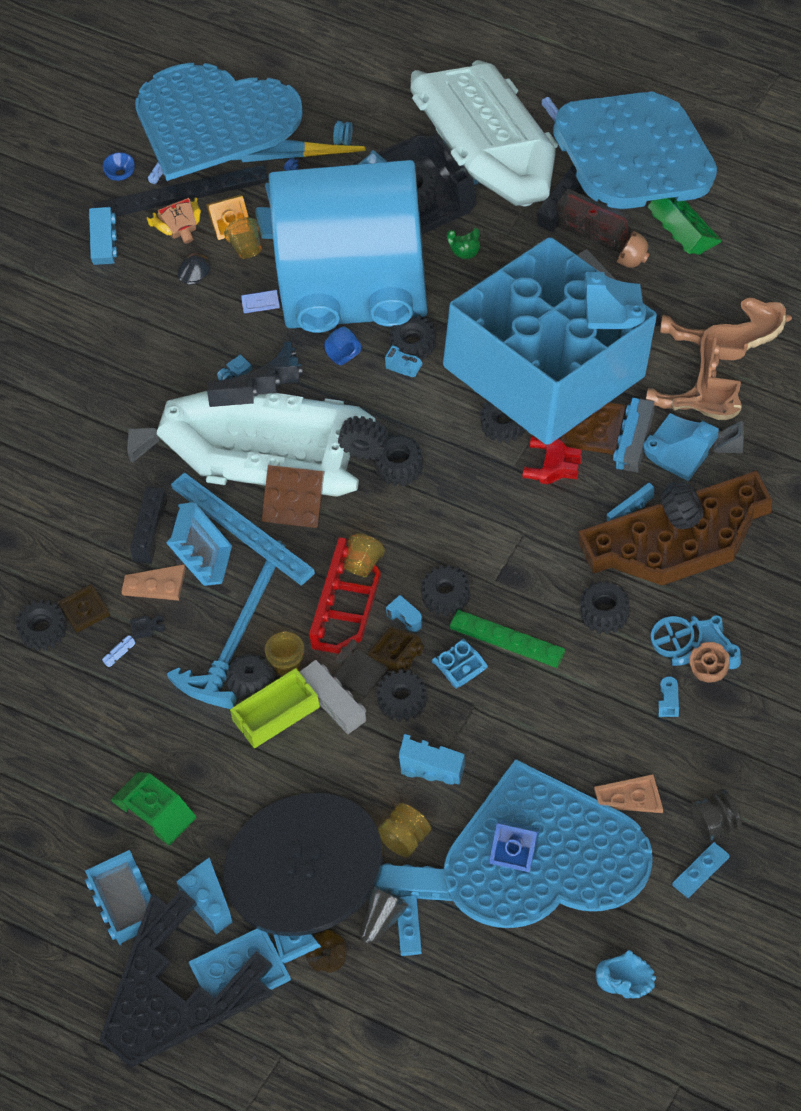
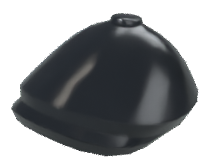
[178,253,210,285]

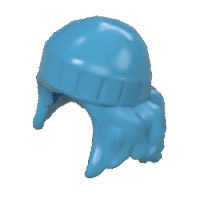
[595,950,656,998]

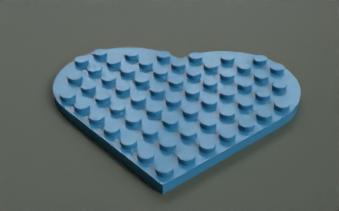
[135,63,303,181]
[444,759,653,928]

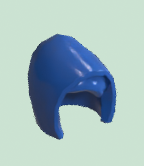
[324,327,362,366]

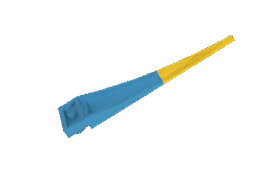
[233,139,366,162]

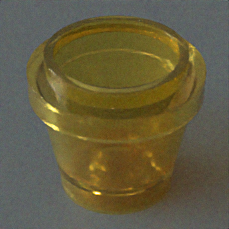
[224,217,262,259]
[344,533,385,577]
[265,632,304,676]

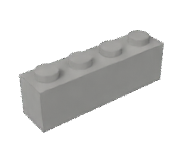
[299,660,366,734]

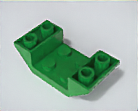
[111,772,196,846]

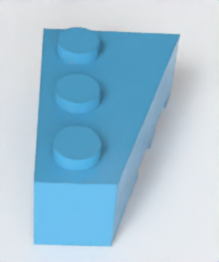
[89,207,117,265]
[399,734,465,785]
[177,858,232,934]

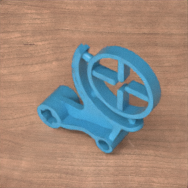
[651,615,741,669]

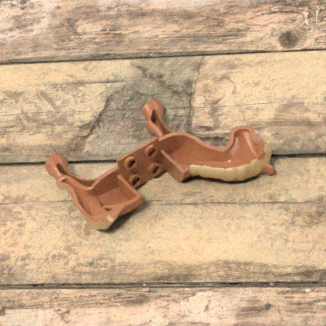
[646,298,792,420]

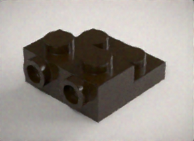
[367,626,424,673]

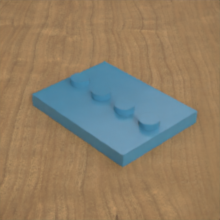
[189,929,291,998]

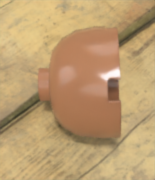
[616,231,649,268]
[690,642,730,683]

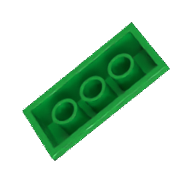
[647,197,722,254]

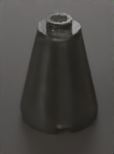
[359,885,409,945]

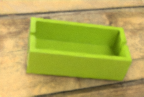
[230,668,320,749]

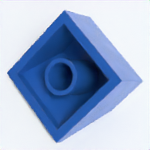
[489,820,540,872]

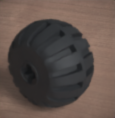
[661,482,703,529]
[226,654,275,701]

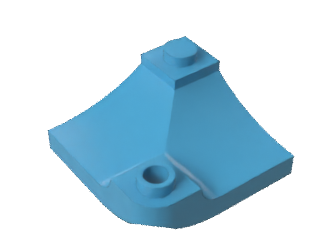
[584,272,646,329]
[644,413,719,481]

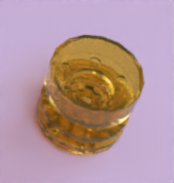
[378,803,431,858]

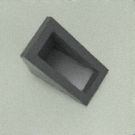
[713,421,744,453]
[127,428,160,463]

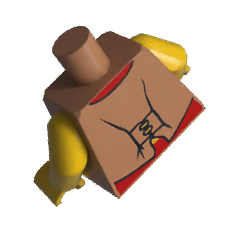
[146,198,201,244]

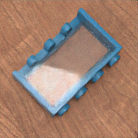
[166,502,232,586]
[85,850,151,945]

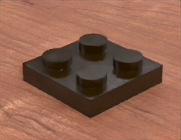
[58,584,110,633]

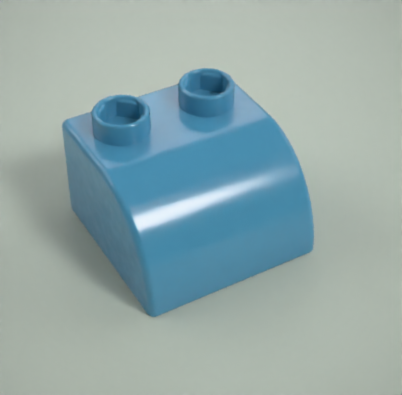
[269,160,428,333]

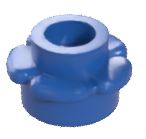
[283,158,299,171]

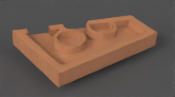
[122,564,186,601]
[594,775,663,813]

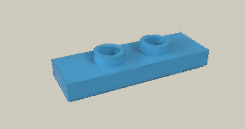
[607,483,654,521]
[673,842,729,898]
[396,895,422,956]

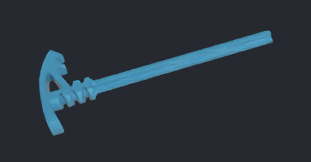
[167,541,286,709]

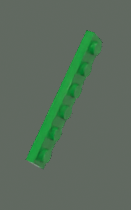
[450,610,565,668]

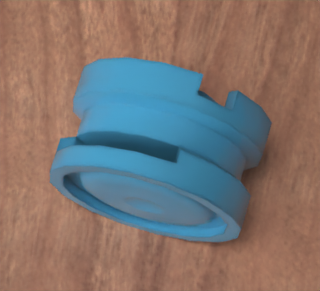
[333,121,353,146]

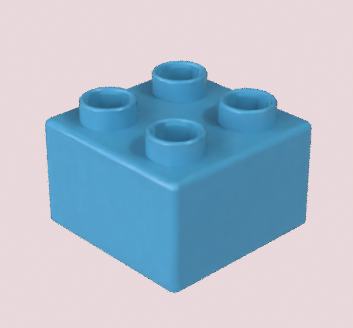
[443,237,657,445]

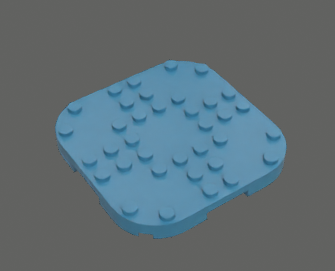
[553,91,717,209]

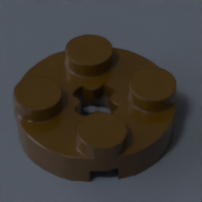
[306,930,347,973]

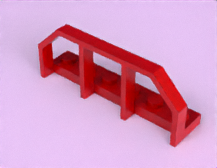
[309,537,381,654]

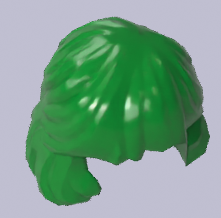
[447,228,480,260]

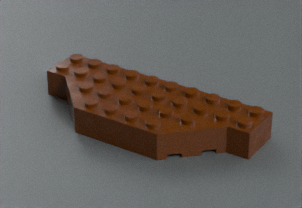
[579,471,772,586]

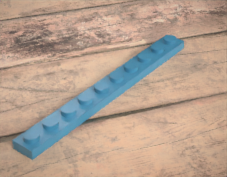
[171,472,315,586]

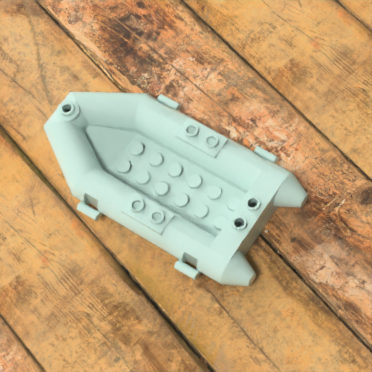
[411,60,558,206]
[157,391,376,497]

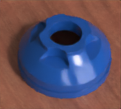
[103,152,135,181]

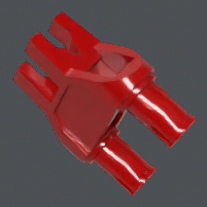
[523,436,582,484]

